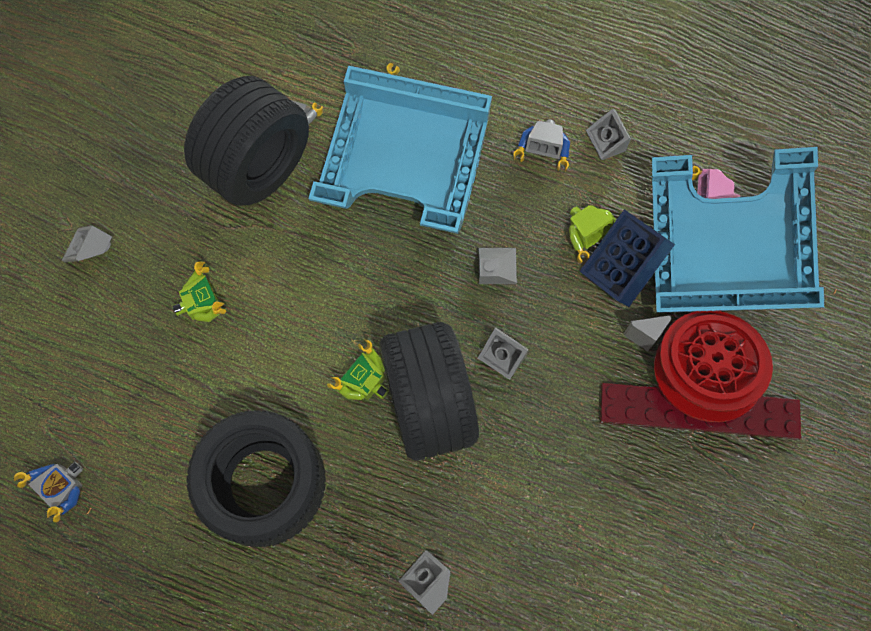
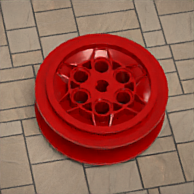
[654,311,773,422]

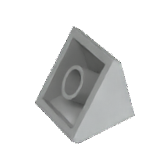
[586,109,631,160]
[624,316,671,352]
[478,328,529,380]

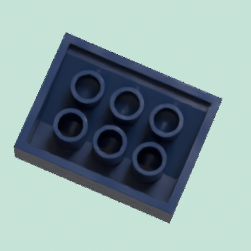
[580,209,675,307]

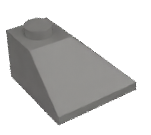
[62,226,112,262]
[478,248,517,284]
[398,550,450,615]

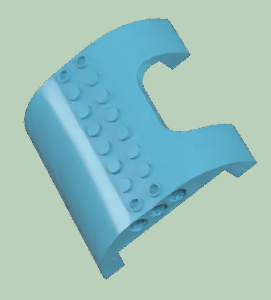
[308,66,492,234]
[652,147,824,312]

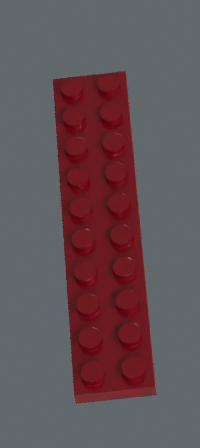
[600,383,801,440]

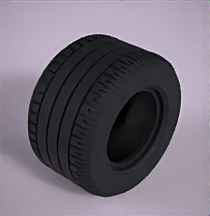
[184,76,309,206]
[379,322,479,461]
[187,410,326,547]

